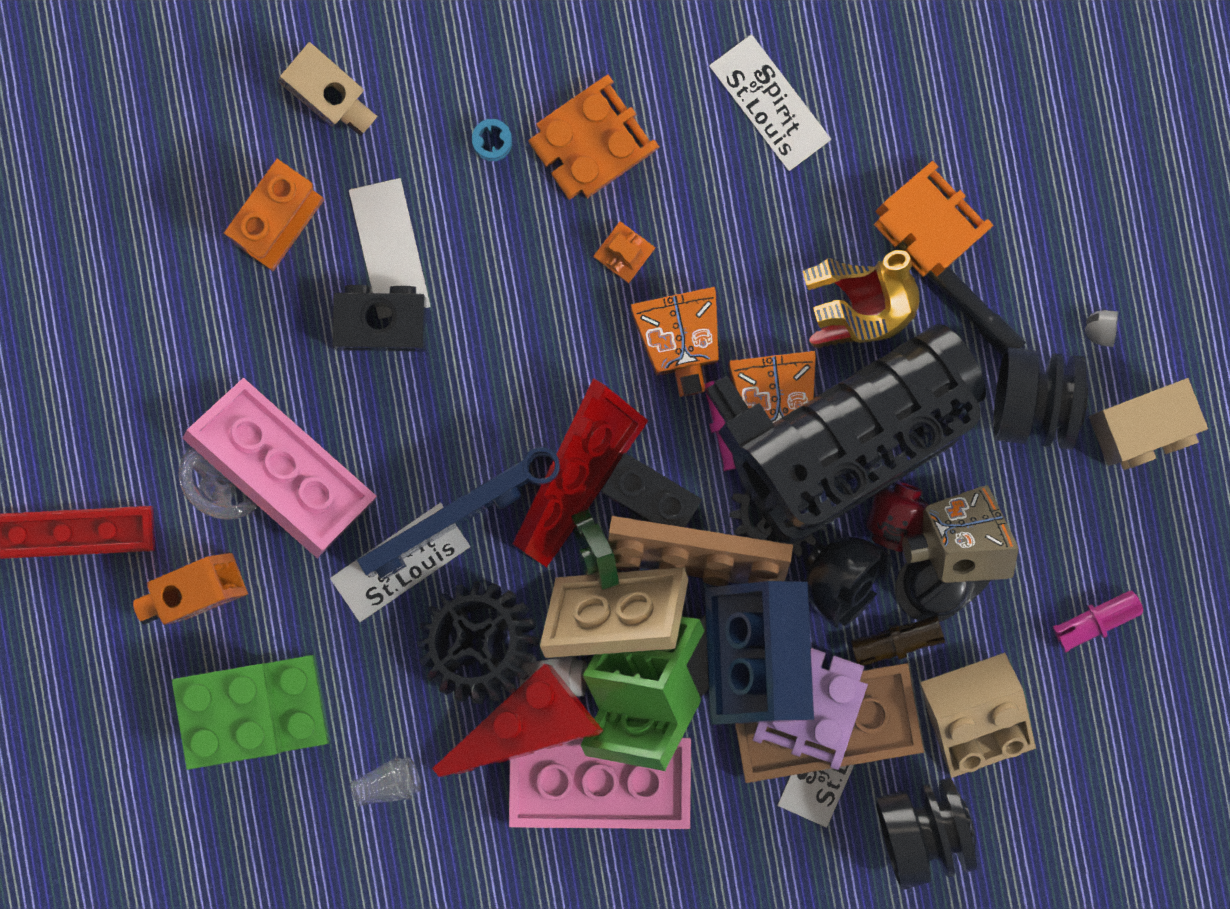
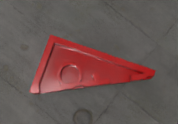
[432,664,603,777]

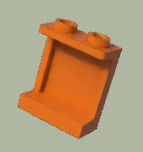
[224,158,325,271]

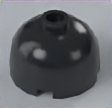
[805,536,892,628]

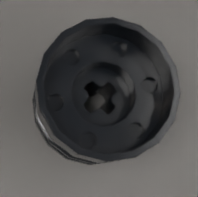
[993,347,1088,450]
[875,777,977,890]

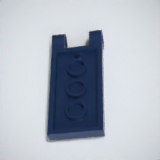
[357,447,560,580]

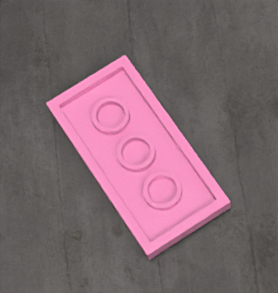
[182,378,377,558]
[509,738,691,829]

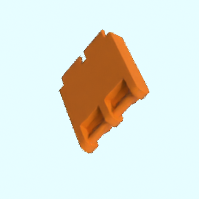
[528,74,660,200]
[873,161,994,277]

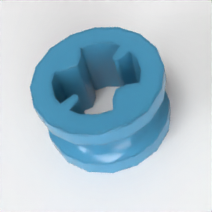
[472,119,512,161]

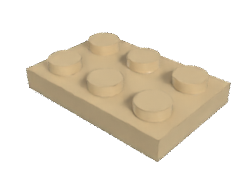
[540,567,689,658]

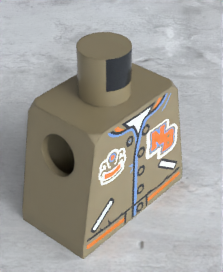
[902,485,1019,583]

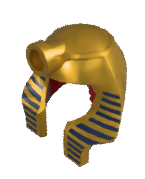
[803,250,920,348]

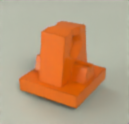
[593,221,656,284]

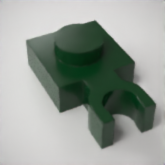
[571,509,619,590]

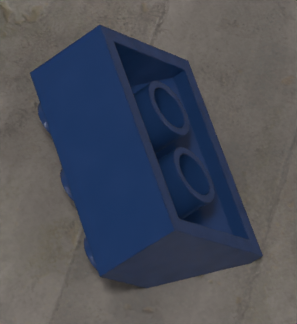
[705,581,814,725]

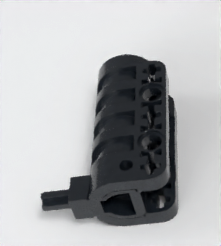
[705,324,986,543]

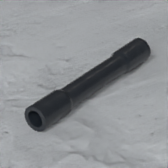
[881,233,1026,356]

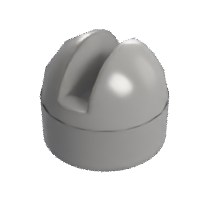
[1085,310,1118,347]

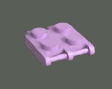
[752,648,868,770]

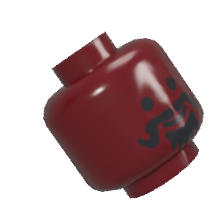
[865,482,929,552]

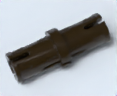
[850,615,945,666]

